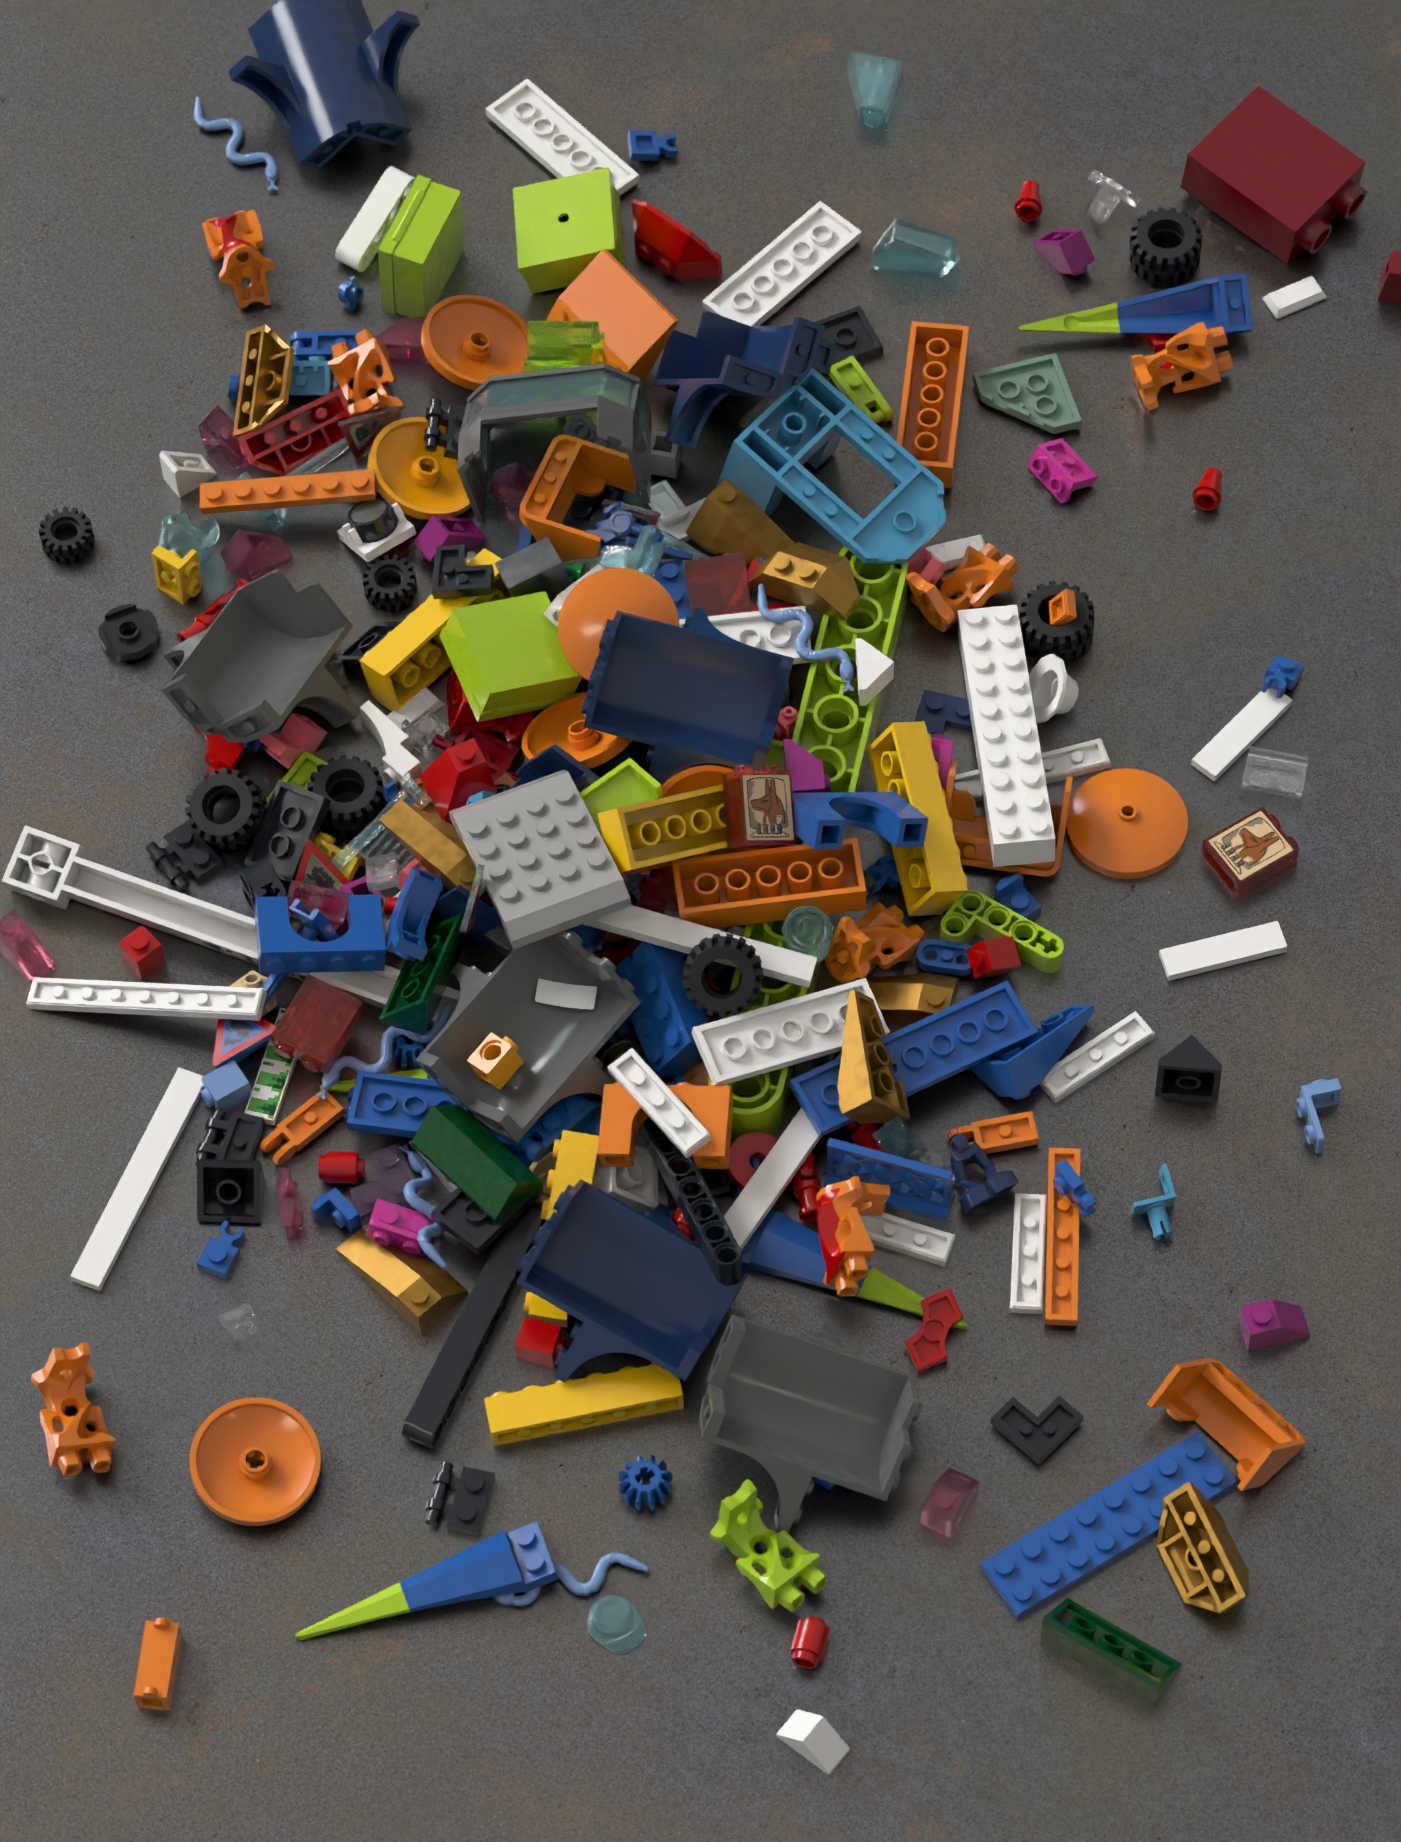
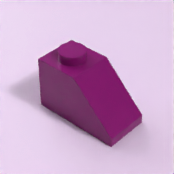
[1033,229,1095,276]
[414,515,486,563]
[783,739,831,793]
[1239,1299,1310,1352]

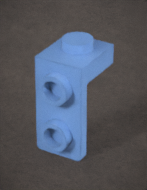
[1296,1078,1341,1154]

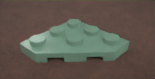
[973,353,1082,434]

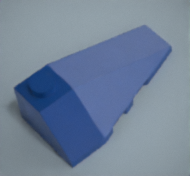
[969,1005,1095,1100]

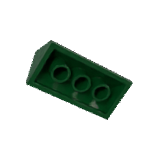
[379,913,466,1035]
[411,1105,543,1223]
[1040,1598,1182,1707]

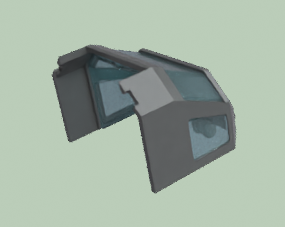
[457,363,651,522]

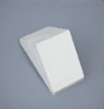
[159,451,217,498]
[855,638,894,706]
[776,1709,850,1776]

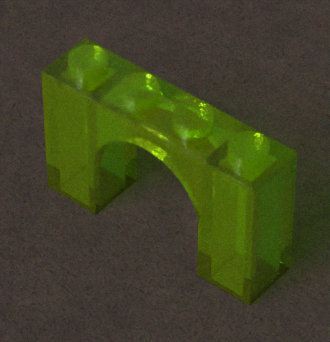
[523,321,604,373]

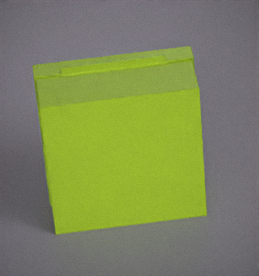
[513,168,625,294]
[378,175,464,322]
[439,591,582,722]

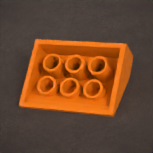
[546,250,678,385]

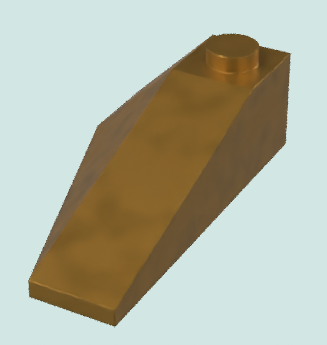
[686,479,795,565]
[378,799,486,896]
[830,972,959,1026]
[336,1229,469,1334]

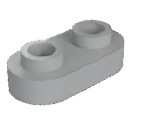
[563,414,608,447]

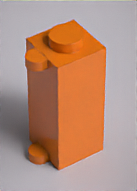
[134,1618,183,1710]

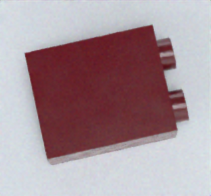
[1181,86,1367,264]

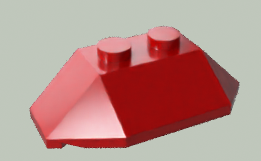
[631,199,722,281]
[237,388,352,477]

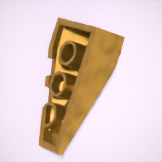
[837,989,910,1124]

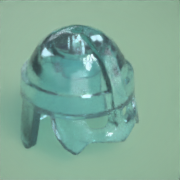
[159,509,220,567]

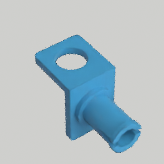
[1131,1164,1176,1240]

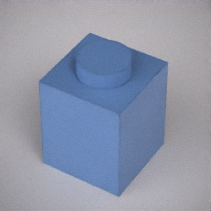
[200,1060,251,1112]

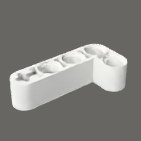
[335,166,416,272]

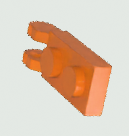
[260,1090,345,1166]
[947,1111,1040,1155]

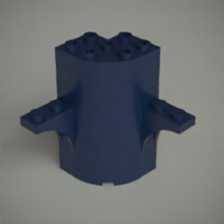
[228,0,420,169]
[654,311,837,450]
[581,607,794,786]
[516,1179,748,1383]

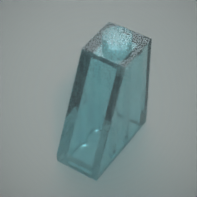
[847,51,903,130]
[870,218,960,278]

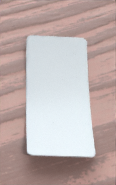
[535,979,597,1010]

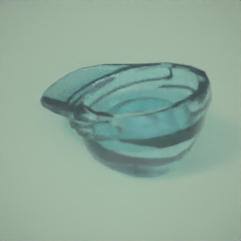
[781,905,834,964]
[587,1594,645,1654]

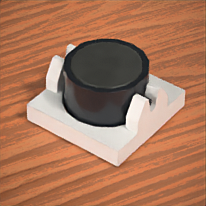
[337,498,417,562]

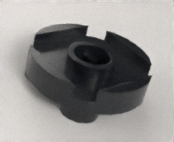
[98,604,159,662]

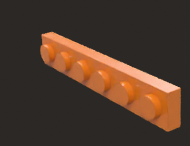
[200,469,376,514]
[1045,1147,1081,1326]

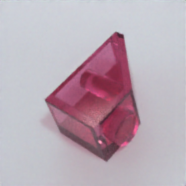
[375,317,431,364]
[487,461,535,512]
[220,529,294,578]
[287,880,352,924]
[0,910,56,985]
[921,1468,979,1537]

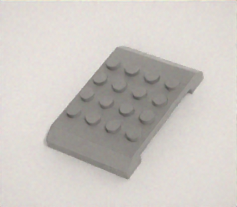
[449,769,632,949]

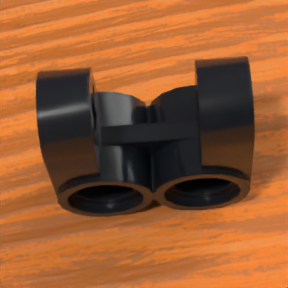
[239,858,292,924]

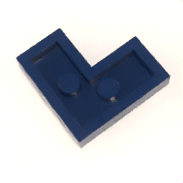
[914,690,973,734]

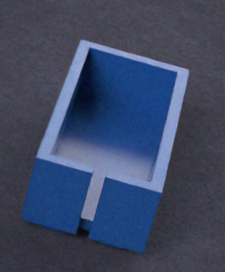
[615,941,710,1078]

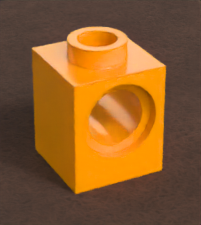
[467,1032,524,1090]

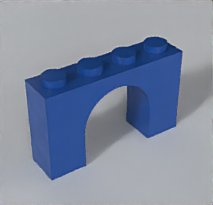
[791,791,928,850]
[254,895,386,974]

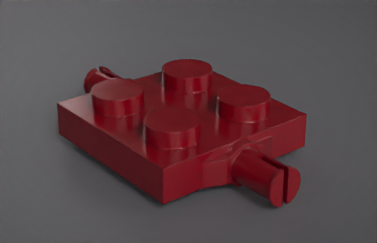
[432,724,520,782]

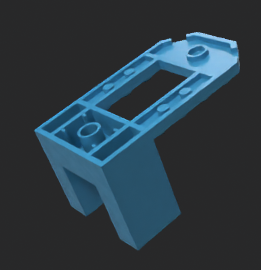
[716,367,946,564]

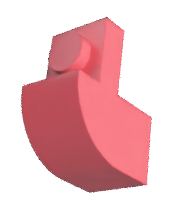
[908,547,948,585]
[259,713,328,770]

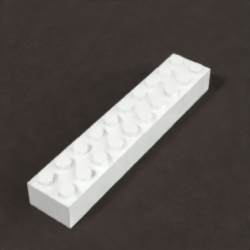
[957,605,1055,867]

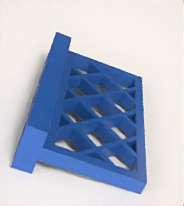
[824,1138,955,1224]

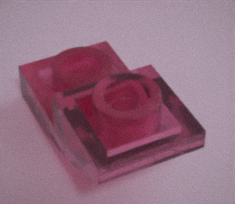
[276,1167,304,1241]

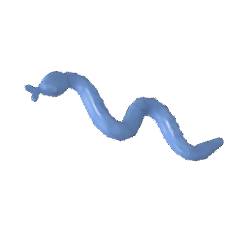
[194,97,279,191]
[757,584,854,692]
[316,1004,452,1100]
[399,1144,447,1268]
[493,1553,649,1607]

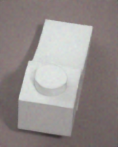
[360,700,422,789]

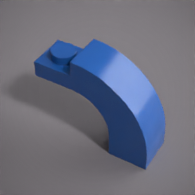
[386,866,443,962]

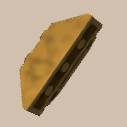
[232,325,295,439]
[745,542,861,620]
[1157,1481,1249,1613]

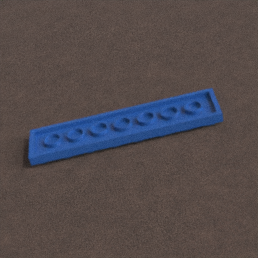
[789,981,1038,1137]
[347,1071,602,1153]
[981,1431,1236,1620]

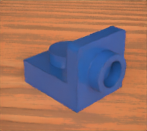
[994,872,1041,920]
[311,1188,362,1234]

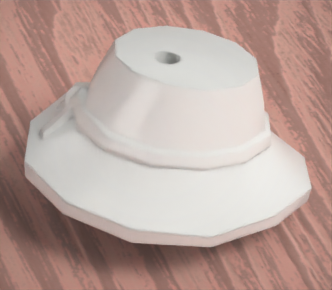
[1029,654,1079,724]

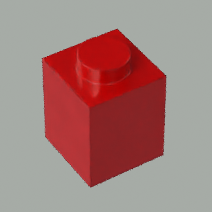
[118,925,166,981]
[967,936,1021,979]
[515,1317,567,1368]

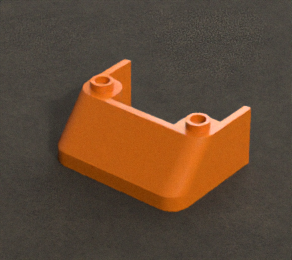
[519,435,637,570]
[946,760,1073,877]
[1147,1358,1306,1491]

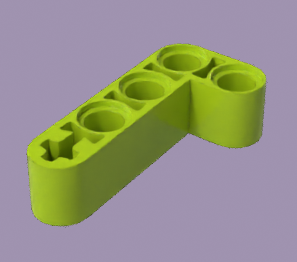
[941,890,1064,973]

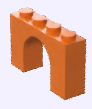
[598,1081,734,1169]

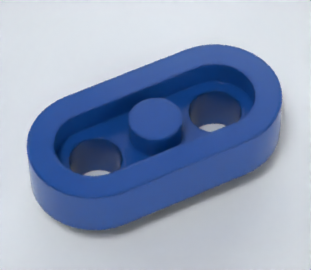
[916,939,973,976]

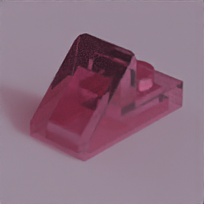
[197,405,247,468]
[631,867,677,911]

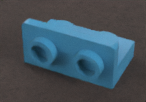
[289,356,332,397]

